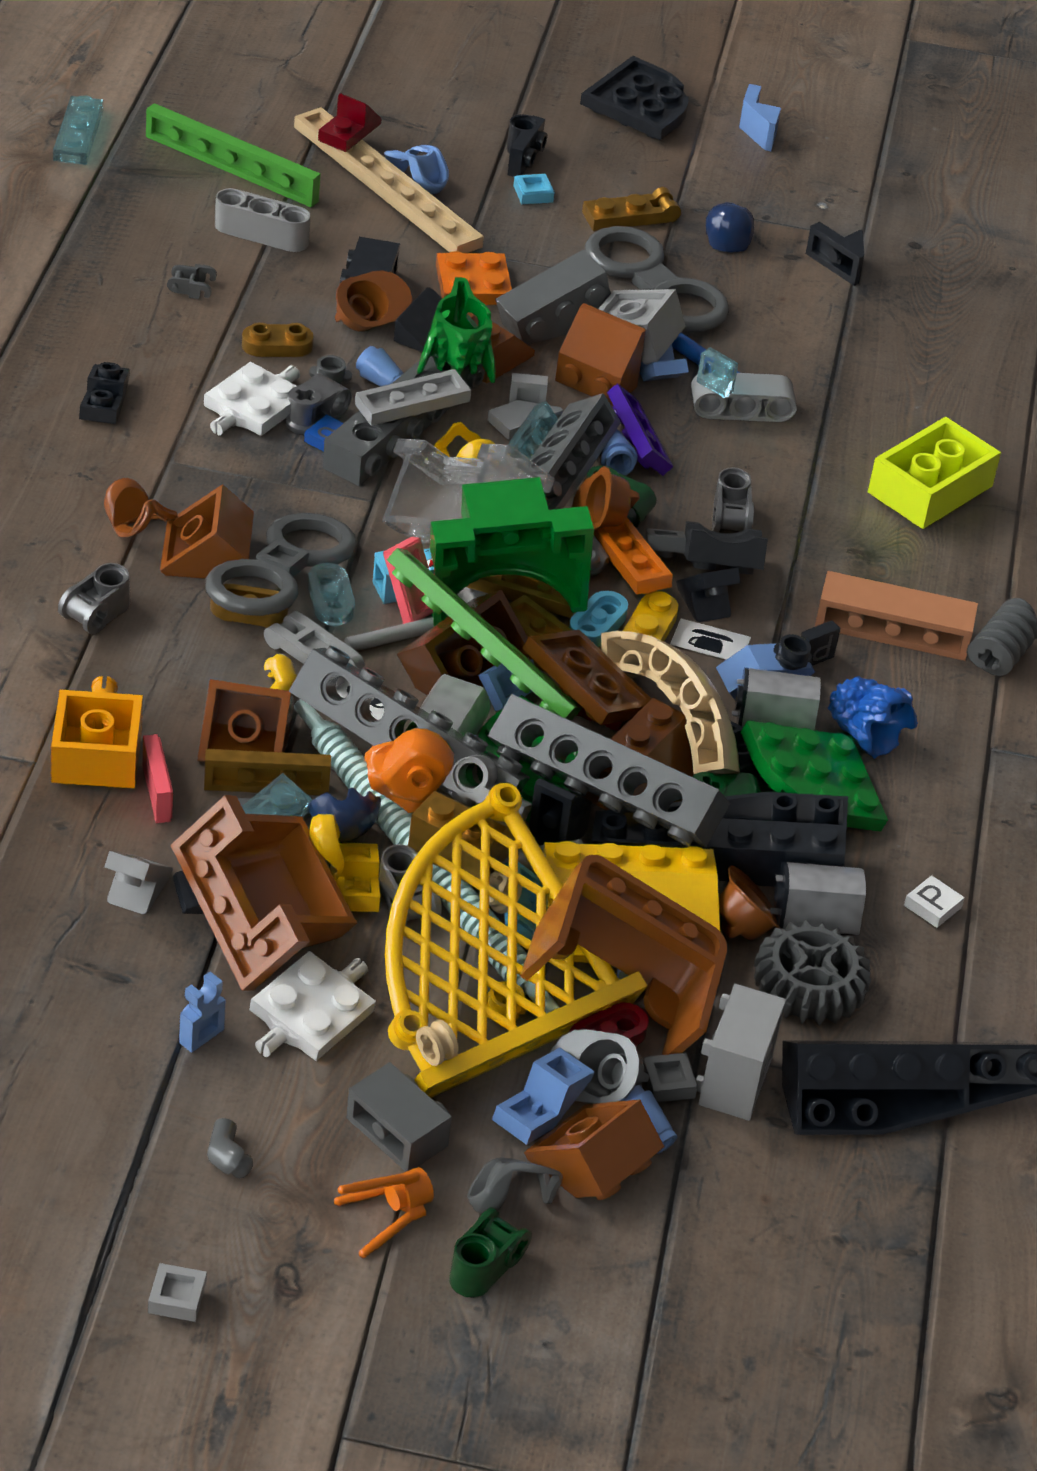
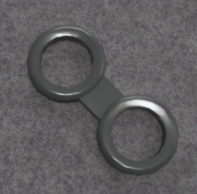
[585,226,729,332]
[205,513,357,616]

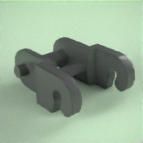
[167,264,217,299]

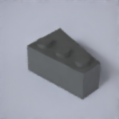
[496,249,611,345]

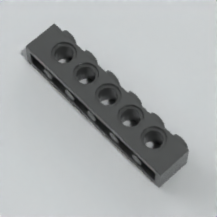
[323,356,485,486]
[517,393,621,510]
[289,646,530,807]
[487,694,731,847]

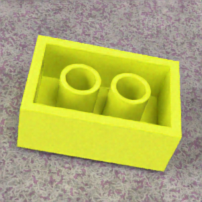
[868,416,1001,529]

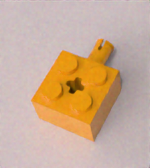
[51,676,143,788]

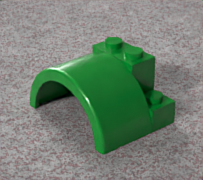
[430,477,594,626]

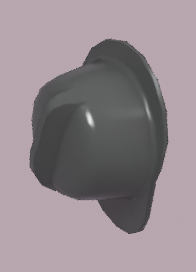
[550,1029,649,1104]

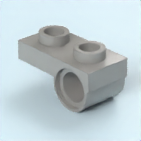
[442,755,532,824]

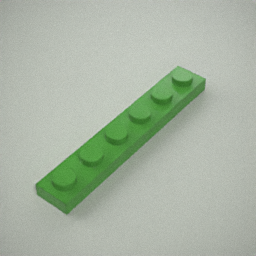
[146,103,321,208]
[387,548,583,720]

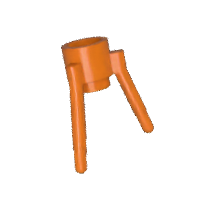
[334,1167,434,1258]

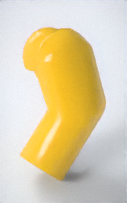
[264,654,297,691]

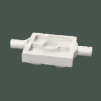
[204,362,300,436]
[249,951,376,1061]

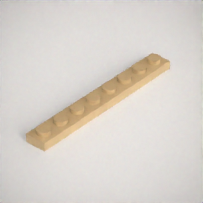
[294,107,484,253]

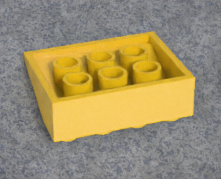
[542,841,720,963]

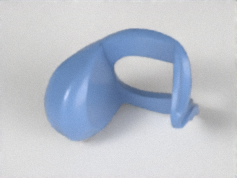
[384,145,449,194]

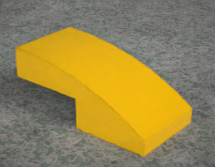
[336,843,380,912]

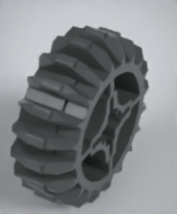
[754,920,871,1026]

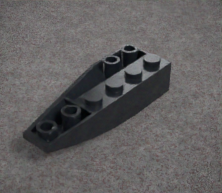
[592,792,848,887]
[782,1040,1037,1135]

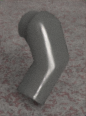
[590,535,610,576]
[207,1118,253,1178]

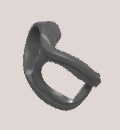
[467,1157,563,1214]

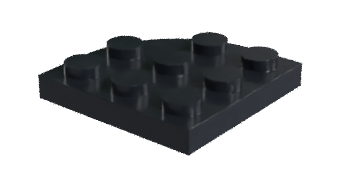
[580,56,689,140]

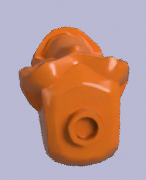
[364,728,454,813]

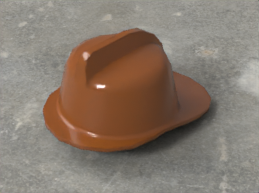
[335,270,412,332]
[571,466,640,531]
[719,865,780,941]

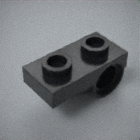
[507,114,548,177]

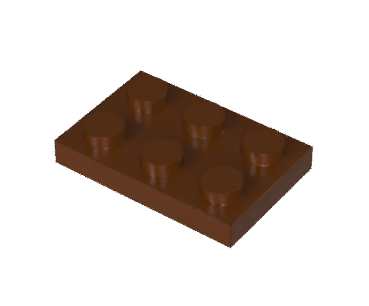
[522,629,652,725]

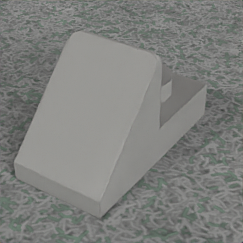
[104,851,173,914]

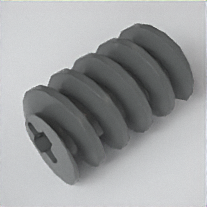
[966,598,1037,676]

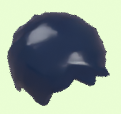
[705,202,754,252]
[308,787,381,843]

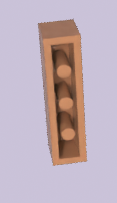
[815,571,978,661]

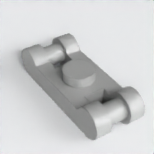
[264,611,365,688]

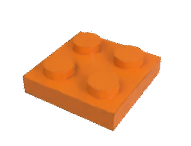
[436,251,512,305]

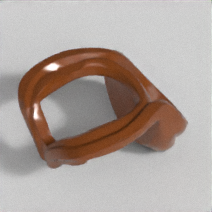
[104,478,178,537]

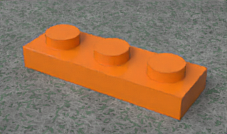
[593,518,673,595]

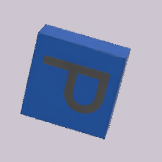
[304,414,343,452]

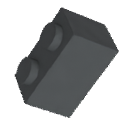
[346,1062,452,1172]

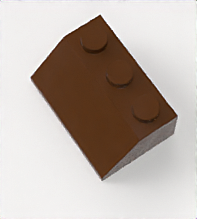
[397,589,532,696]
[582,697,695,810]

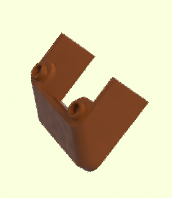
[520,855,727,1055]

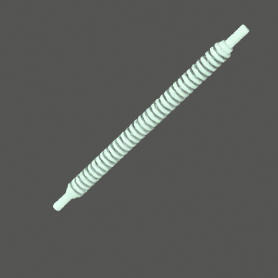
[294,699,560,1014]

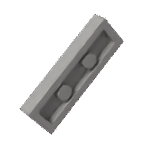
[355,369,471,426]

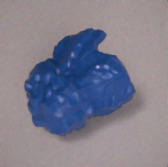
[828,676,918,759]

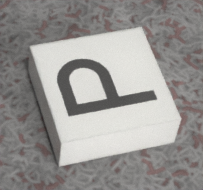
[904,875,965,928]

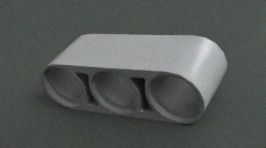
[215,188,311,252]
[691,371,797,422]

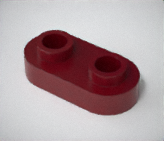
[569,1002,649,1046]

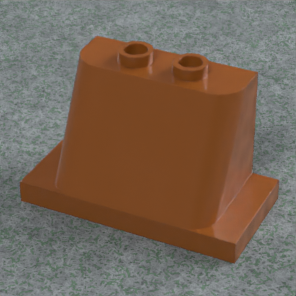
[170,795,357,991]

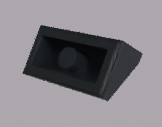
[394,287,442,352]

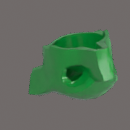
[417,277,495,383]

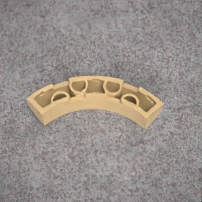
[601,631,740,774]

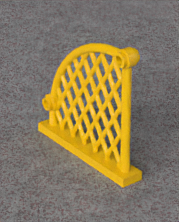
[385,783,648,1098]

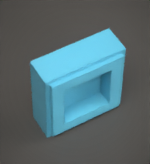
[513,174,555,204]

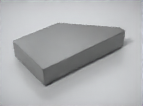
[487,400,564,440]

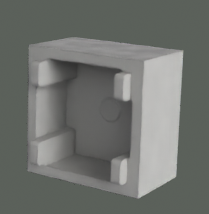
[598,289,685,365]
[695,984,786,1121]

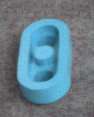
[569,591,628,647]

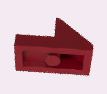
[318,93,382,152]

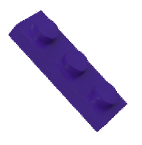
[607,383,674,476]

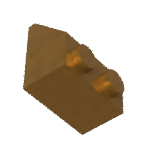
[408,791,515,879]

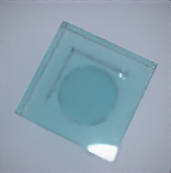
[697,347,738,398]

